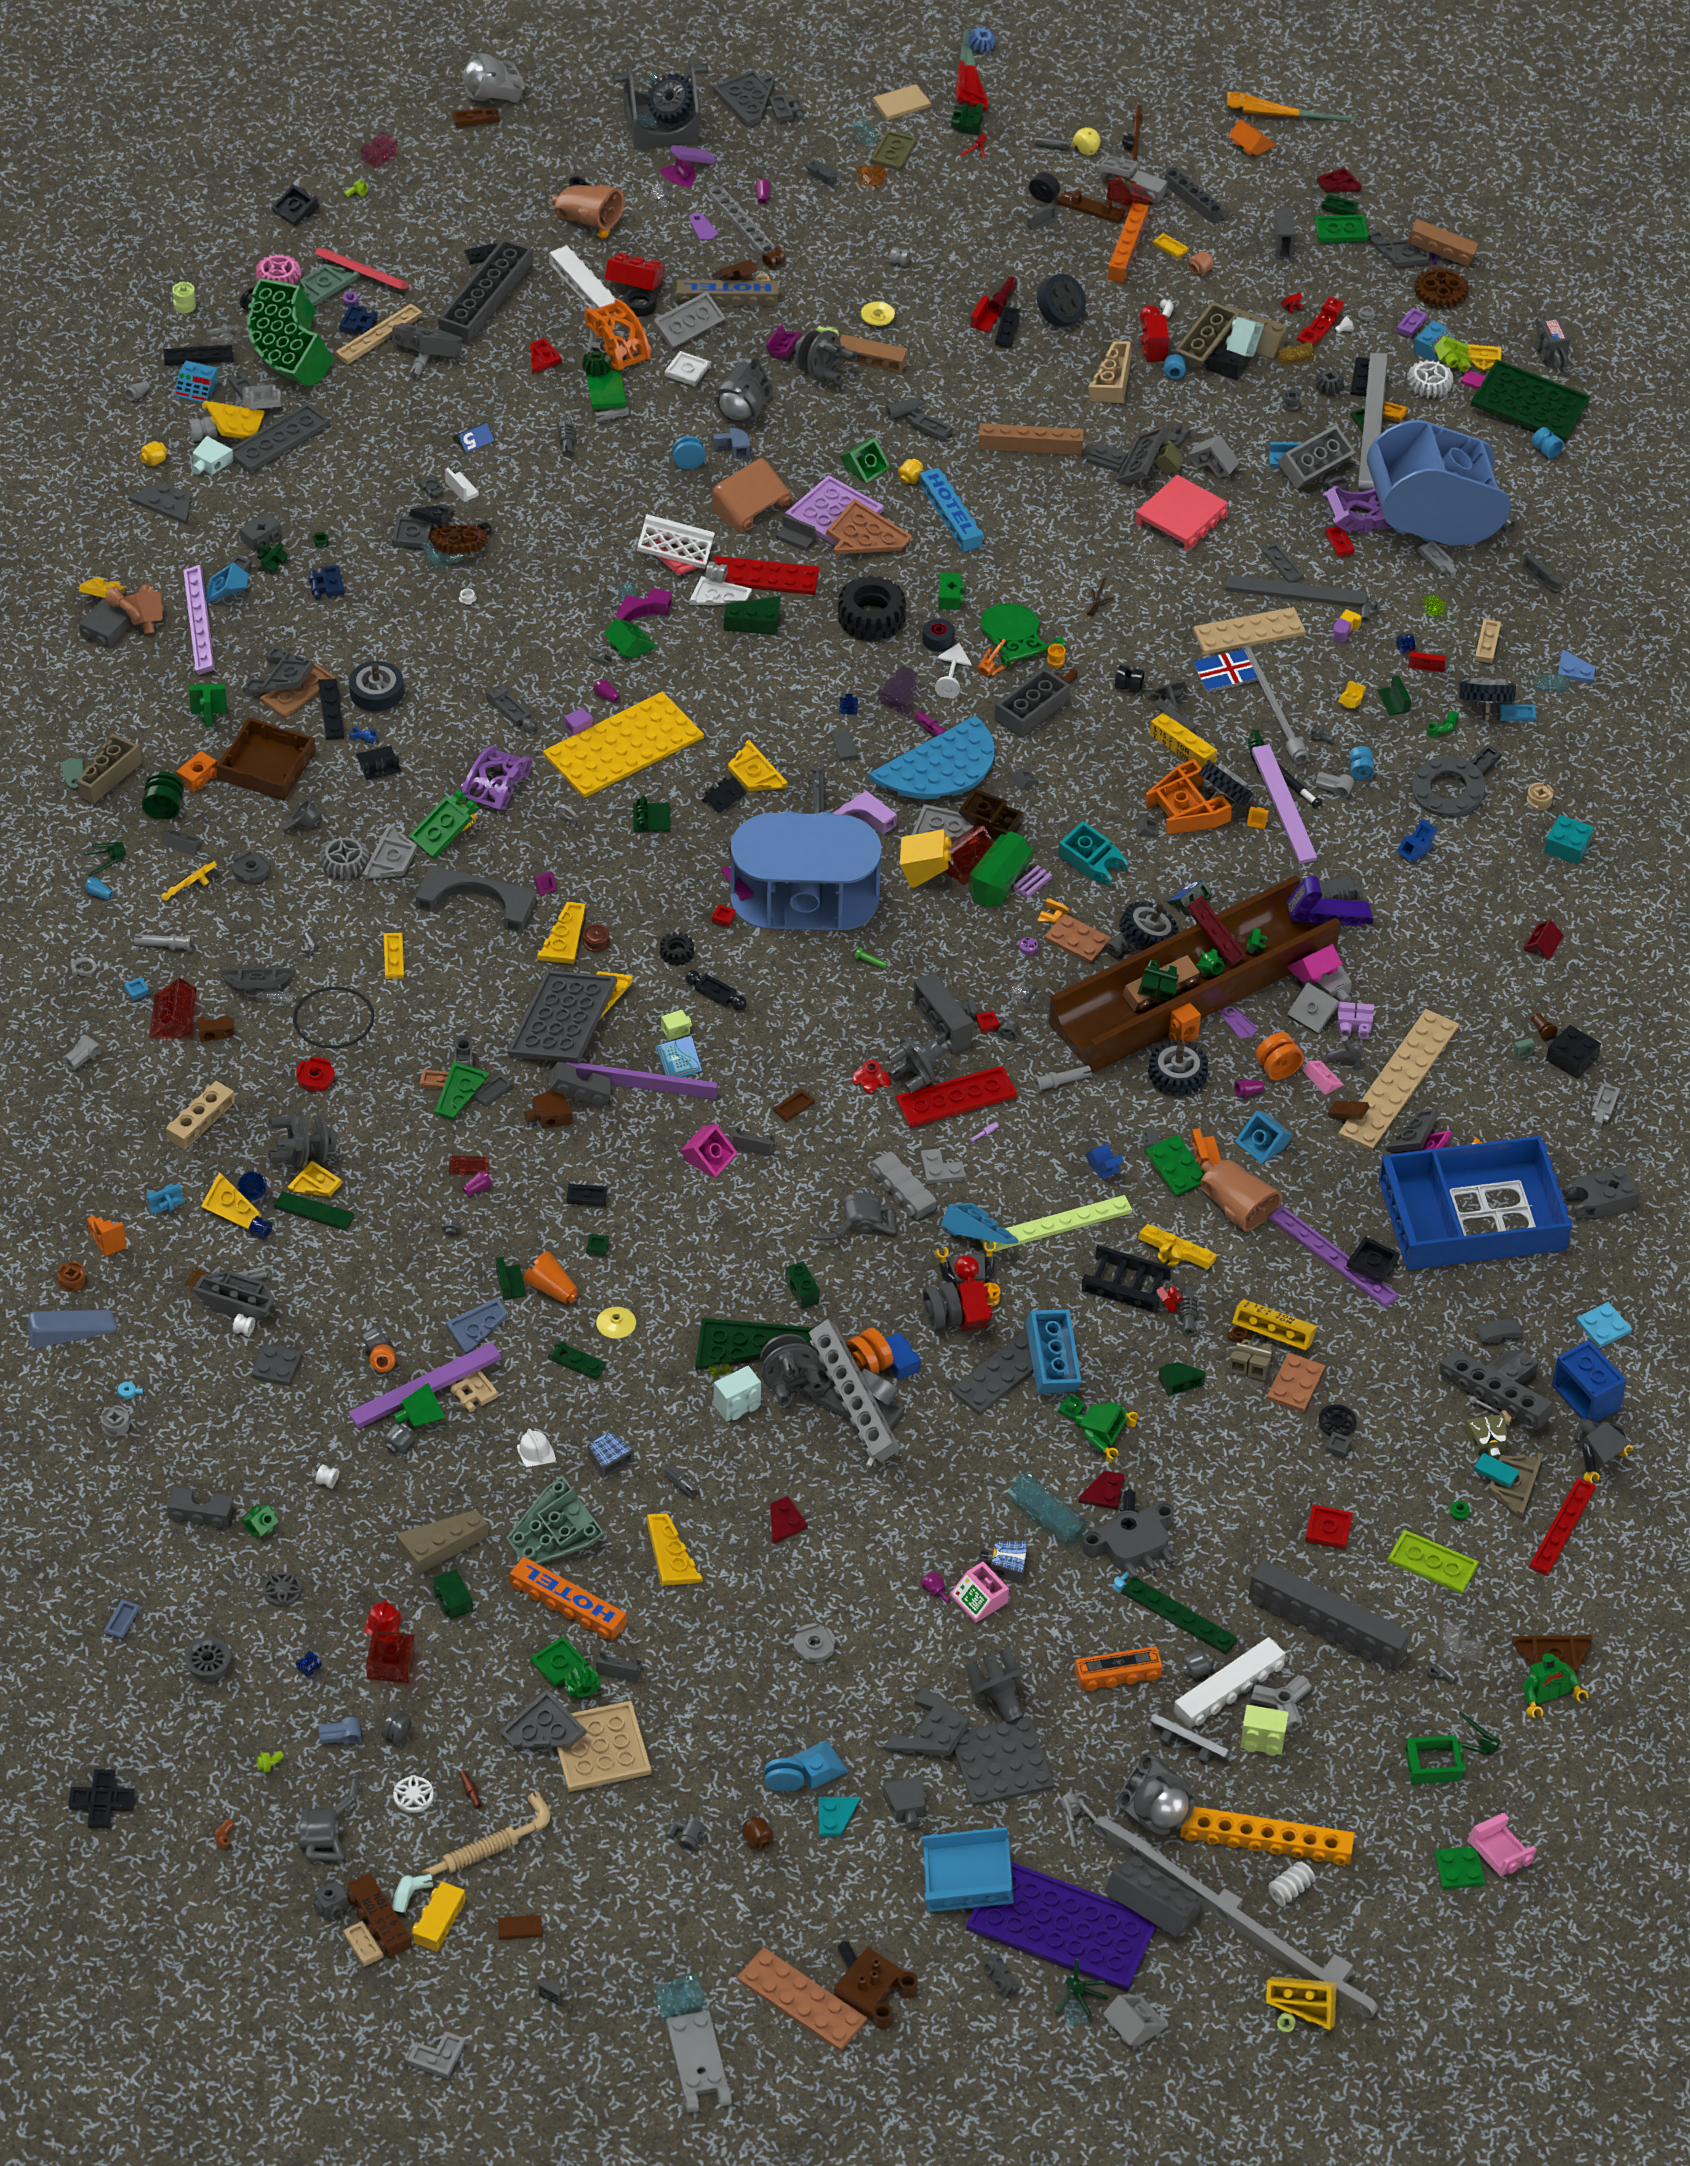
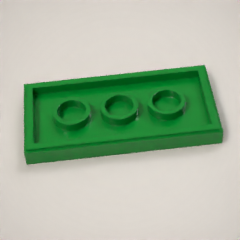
[586,368,626,410]

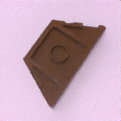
[1512,1635,1593,1675]

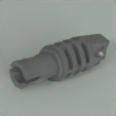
[559,416,575,457]
[1179,1285,1197,1336]

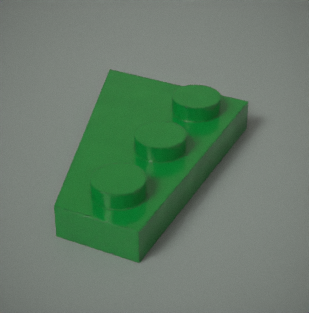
[434,1061,490,1120]

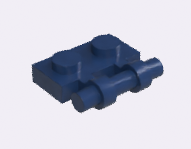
[339,304,378,336]
[308,565,345,600]

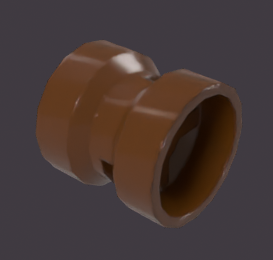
[762,247,785,269]

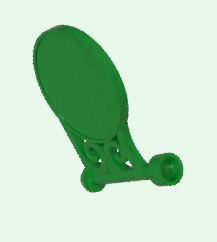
[980,603,1066,667]

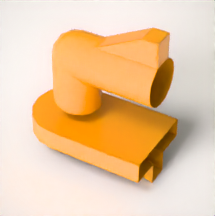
[1037,898,1070,924]

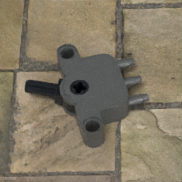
[1082,1489,1174,1578]

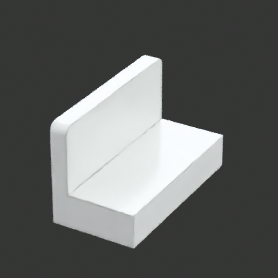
[445,468,479,502]

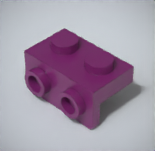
[766,325,802,359]

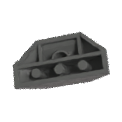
[193,1271,275,1319]

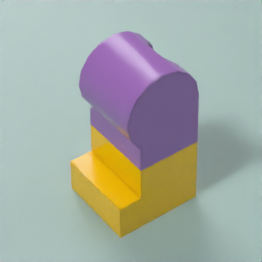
[1332,609,1362,643]

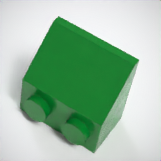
[840,437,891,484]
[604,617,657,658]

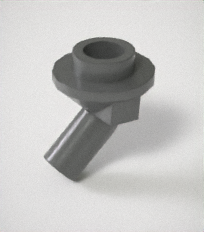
[1310,724,1335,744]

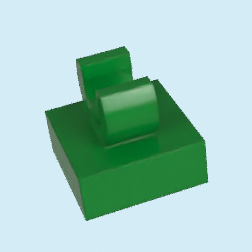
[1245,928,1267,954]
[1058,1395,1085,1421]

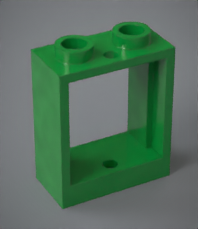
[1405,1735,1466,1784]

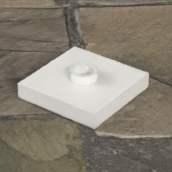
[665,351,710,386]

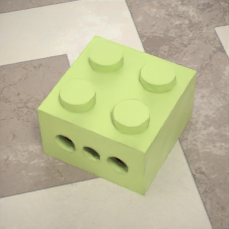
[1240,1705,1289,1756]

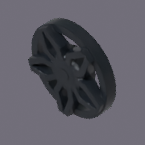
[1318,1404,1356,1436]

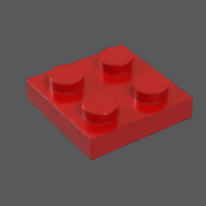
[1305,1504,1353,1550]

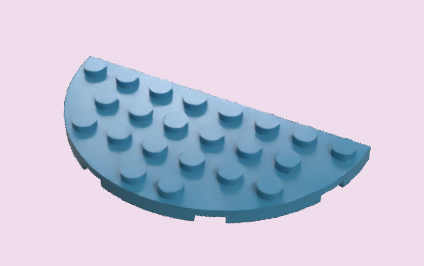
[868,715,995,799]

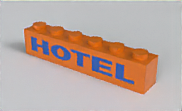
[1107,202,1149,283]
[509,1557,627,1641]

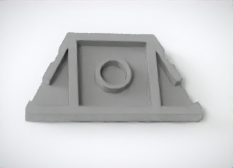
[362,824,417,880]

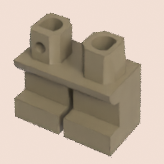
[1229,1339,1272,1381]

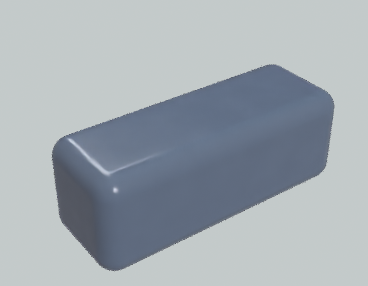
[27,1310,117,1348]

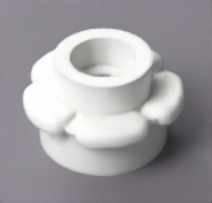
[459,589,476,605]

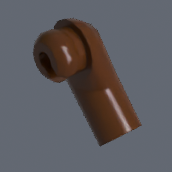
[1055,669,1078,684]

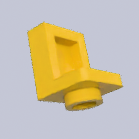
[1338,681,1366,708]

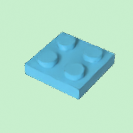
[1576,1302,1632,1348]

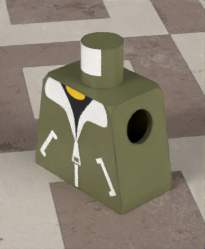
[1465,1414,1507,1460]

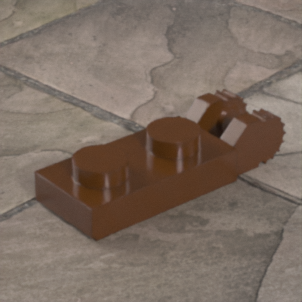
[452,107,500,127]

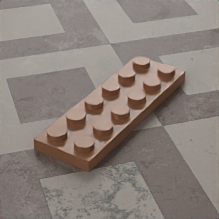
[737,1947,867,2052]

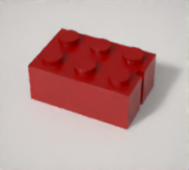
[605,252,665,290]

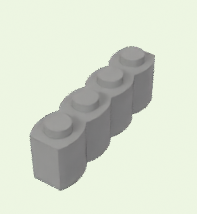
[870,1151,937,1220]

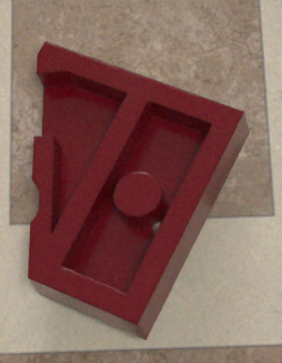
[1078,1470,1125,1510]
[770,1496,808,1544]

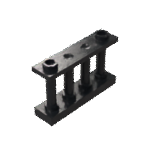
[1081,1245,1172,1313]

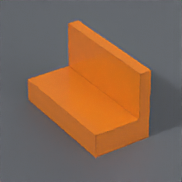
[1191,1128,1221,1167]

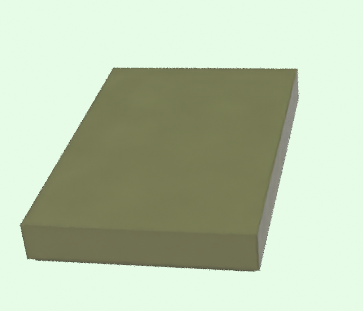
[870,130,917,171]

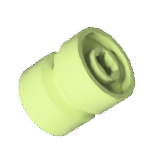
[172,282,196,313]

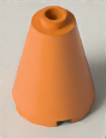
[523,1251,578,1304]

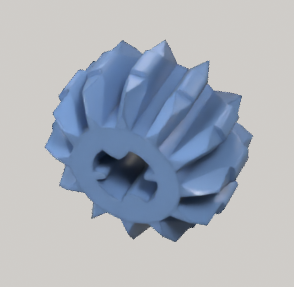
[968,26,996,54]

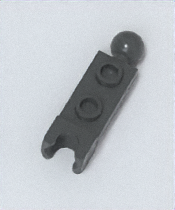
[486,684,536,732]

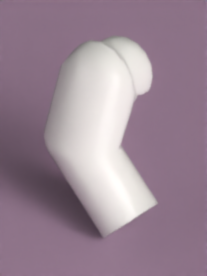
[1160,299,1173,320]

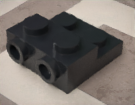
[271,184,320,226]
[1346,1236,1400,1284]

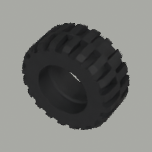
[838,576,906,641]

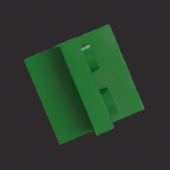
[189,684,228,727]

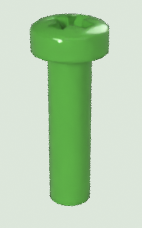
[854,947,888,970]

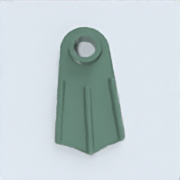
[60,758,83,789]

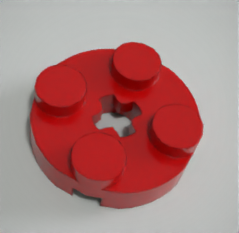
[296,1057,335,1091]

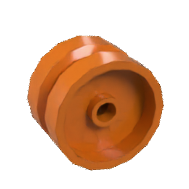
[1255,1032,1304,1081]
[846,1328,893,1375]

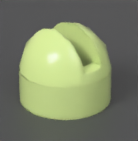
[1277,2013,1295,2032]

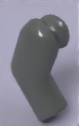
[1427,1664,1459,1685]

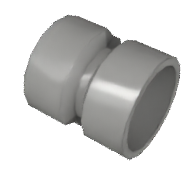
[188,416,217,442]

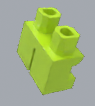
[1434,335,1473,373]

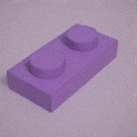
[1396,308,1427,338]

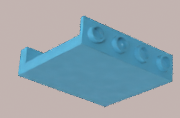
[922,1827,1014,1912]

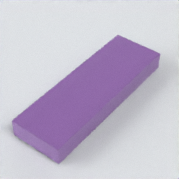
[670,145,716,164]

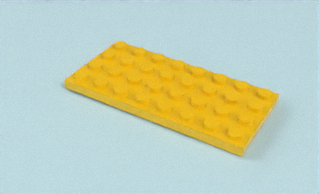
[543,691,704,798]

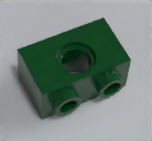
[785,1261,820,1309]

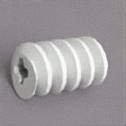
[1268,1862,1316,1907]

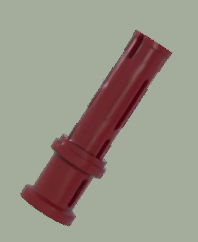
[988,276,1018,313]

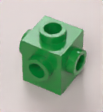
[241,1504,279,1537]

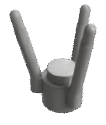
[1061,1793,1098,1848]

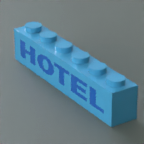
[919,467,984,552]

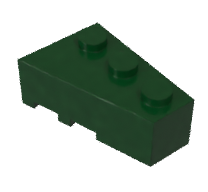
[724,596,781,635]

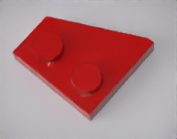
[530,338,562,374]

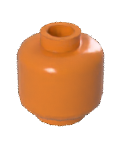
[370,1344,396,1373]

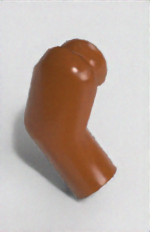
[214,1819,235,1848]

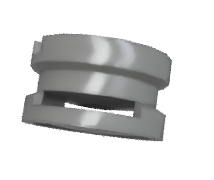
[100,1405,130,1437]

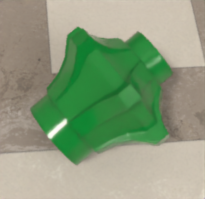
[1196,949,1224,977]

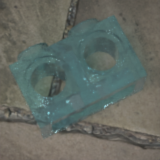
[655,1974,703,2018]

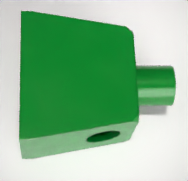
[393,1383,445,1428]

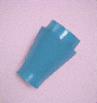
[84,877,113,901]

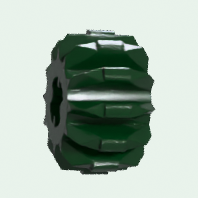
[582,351,611,377]

